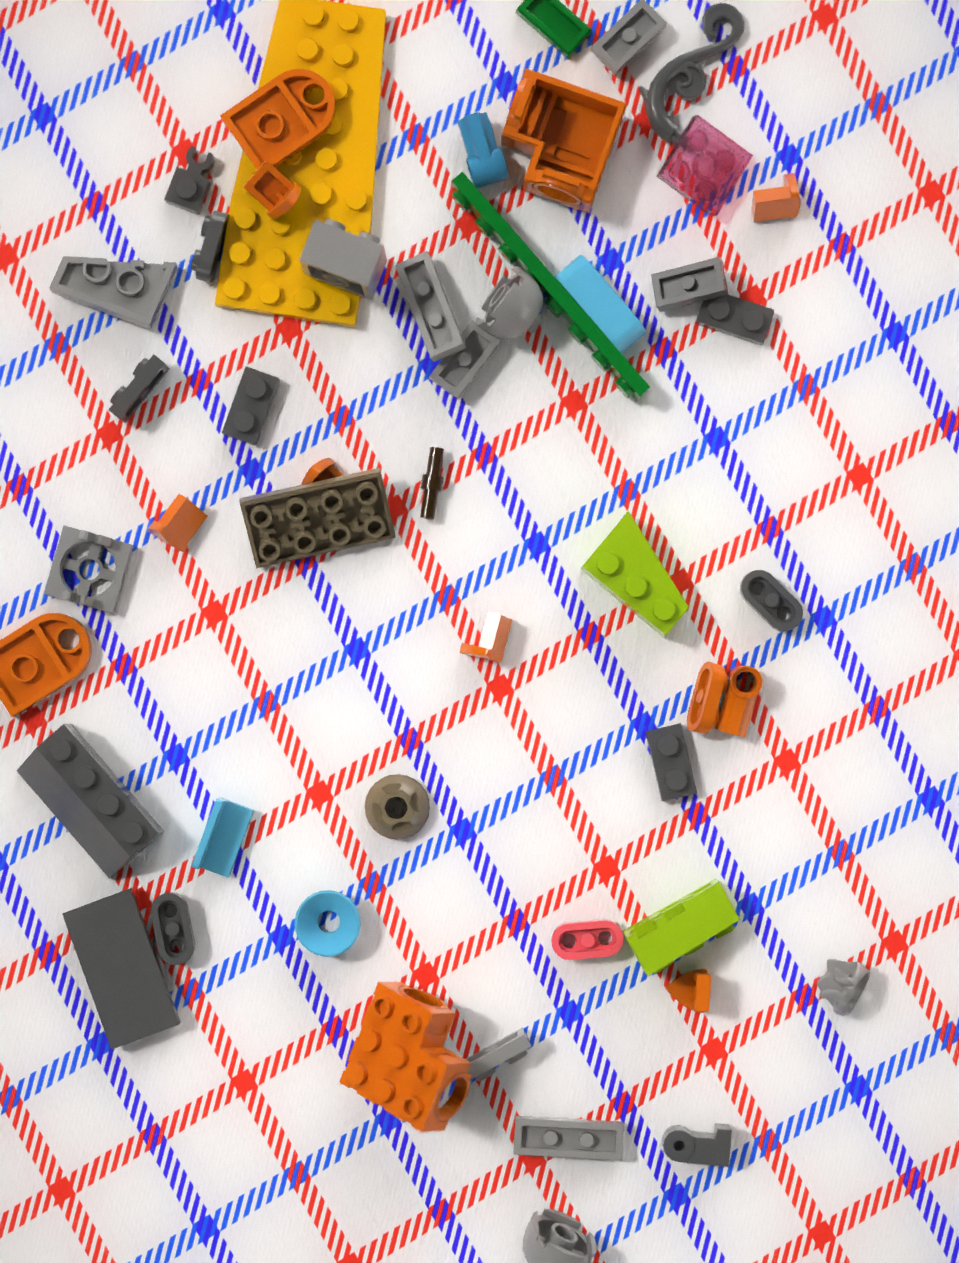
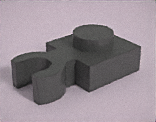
[164,146,215,215]

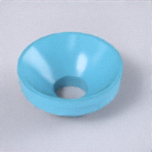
[295,890,361,957]

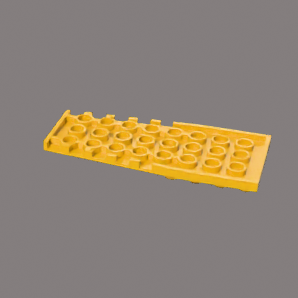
[214,0,386,328]

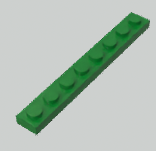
[451,172,650,401]

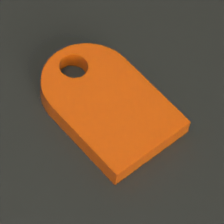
[220,69,336,170]
[0,613,92,717]

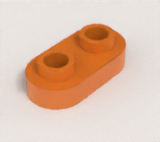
[687,662,728,735]

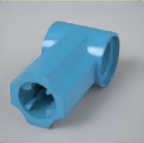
[458,112,509,188]

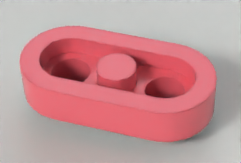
[551,919,624,960]

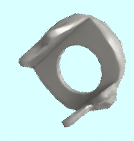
[817,959,870,1016]

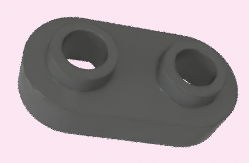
[191,211,230,283]
[740,570,803,631]
[151,892,195,965]

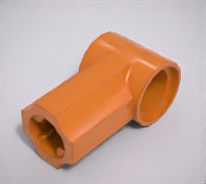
[715,665,763,738]

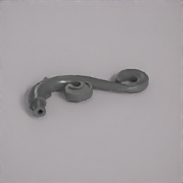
[639,3,744,150]

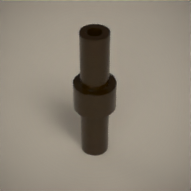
[420,447,444,520]

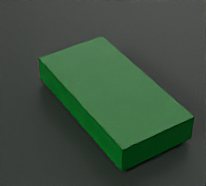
[516,0,592,60]

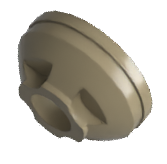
[365,774,430,840]

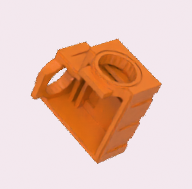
[501,68,627,214]
[339,982,472,1133]

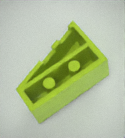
[581,511,689,637]
[622,879,740,977]

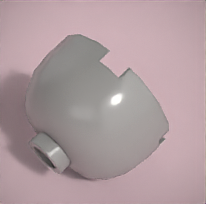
[476,266,543,340]
[522,1209,597,1263]

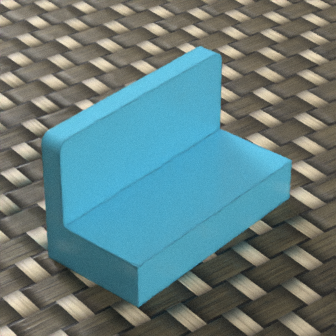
[191,797,254,878]

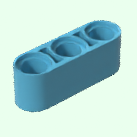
[554,255,647,354]

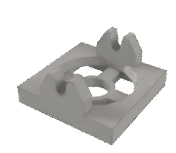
[44,525,134,613]

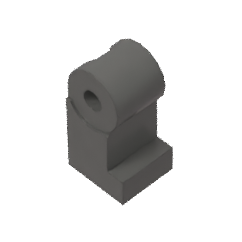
[662,1123,732,1167]

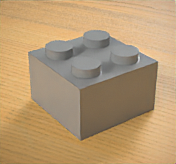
[299,219,387,300]

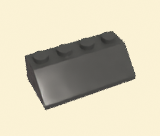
[17,724,164,879]

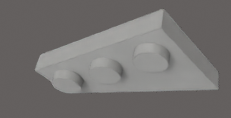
[49,256,177,330]

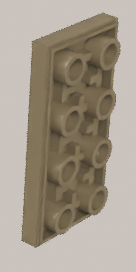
[239,468,396,568]

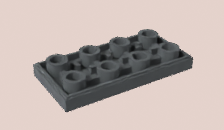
[62,888,181,1050]

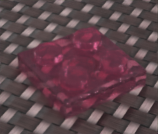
[656,115,753,216]

